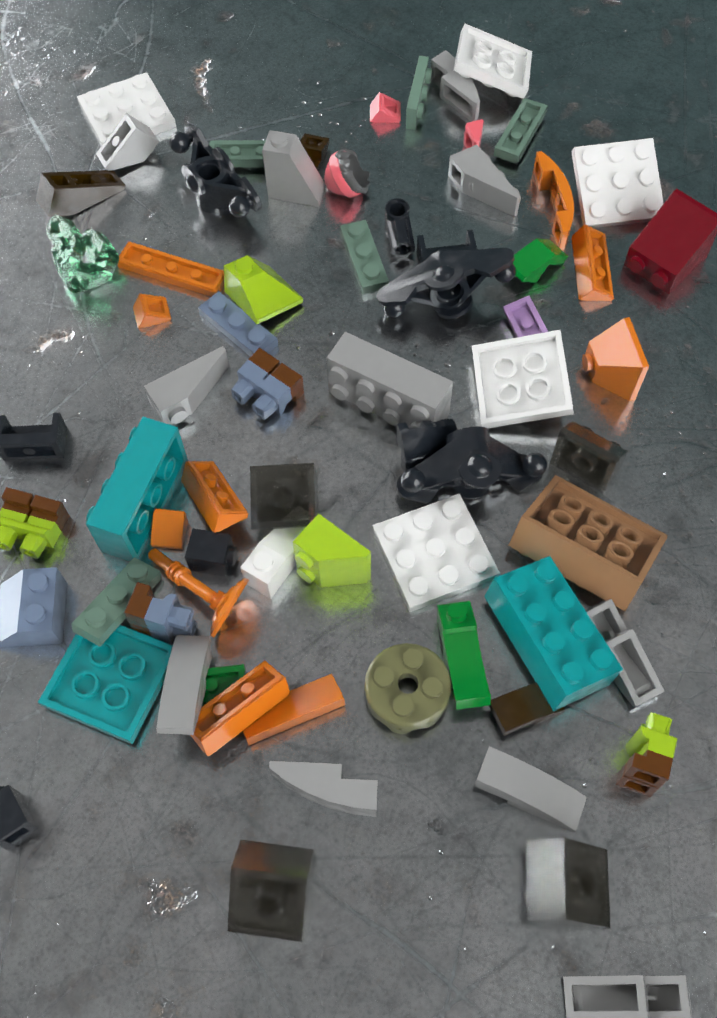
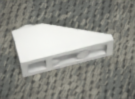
[240,508,315,599]

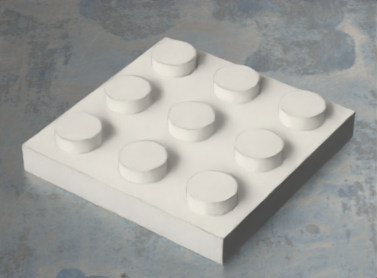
[453,23,532,99]
[77,72,176,146]
[571,138,664,228]
[472,330,574,428]
[372,493,500,612]

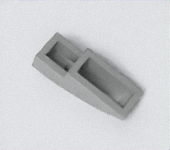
[431,50,480,122]
[585,599,665,707]
[156,635,212,735]
[474,746,587,832]
[269,761,378,817]
[563,975,693,1018]

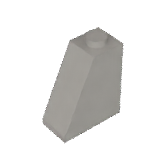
[262,130,326,207]

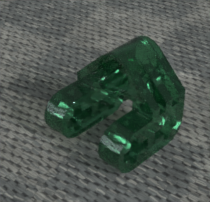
[46,215,119,293]

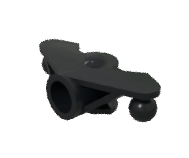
[169,123,262,218]
[377,247,516,319]
[396,426,547,505]

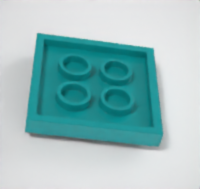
[38,625,173,745]

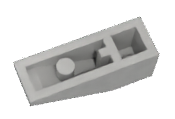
[144,346,229,425]

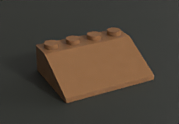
[508,475,668,611]

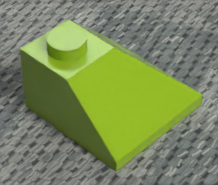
[224,255,303,324]

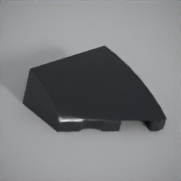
[396,419,458,472]

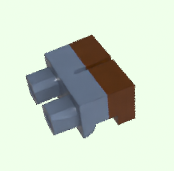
[231,348,304,420]
[124,582,198,645]

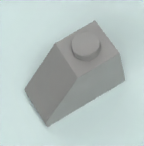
[96,113,159,171]

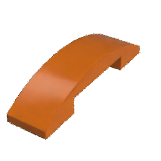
[533,151,574,251]

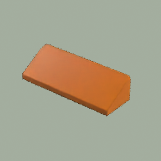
[572,224,614,301]
[181,461,249,533]
[191,660,290,756]
[243,674,345,746]

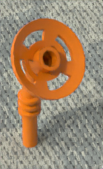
[148,548,249,638]

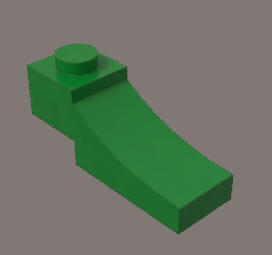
[437,601,491,710]

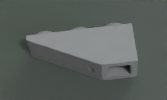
[448,145,521,217]

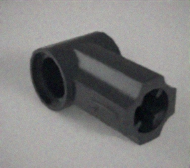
[385,198,415,258]

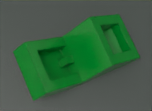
[513,238,569,283]

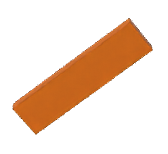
[116,241,224,297]

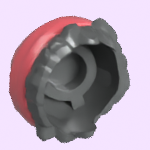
[324,149,370,198]

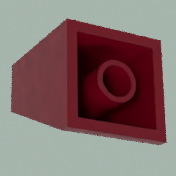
[624,189,717,294]

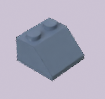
[0,567,67,647]

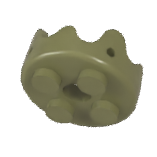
[364,643,451,735]

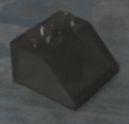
[550,421,628,493]
[250,463,318,530]
[526,837,611,928]
[227,840,314,942]

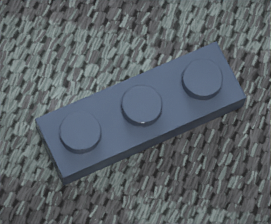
[198,291,278,356]

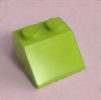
[293,514,371,588]

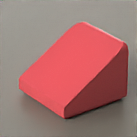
[370,92,401,123]
[463,119,484,149]

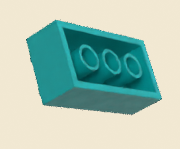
[86,416,188,561]
[484,556,624,711]

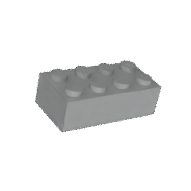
[326,332,453,429]

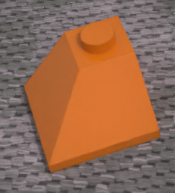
[582,317,649,401]

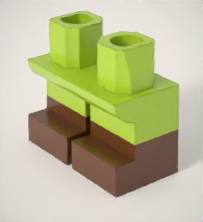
[0,487,70,559]
[616,712,677,797]

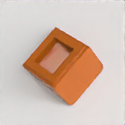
[133,293,171,328]
[150,508,188,550]

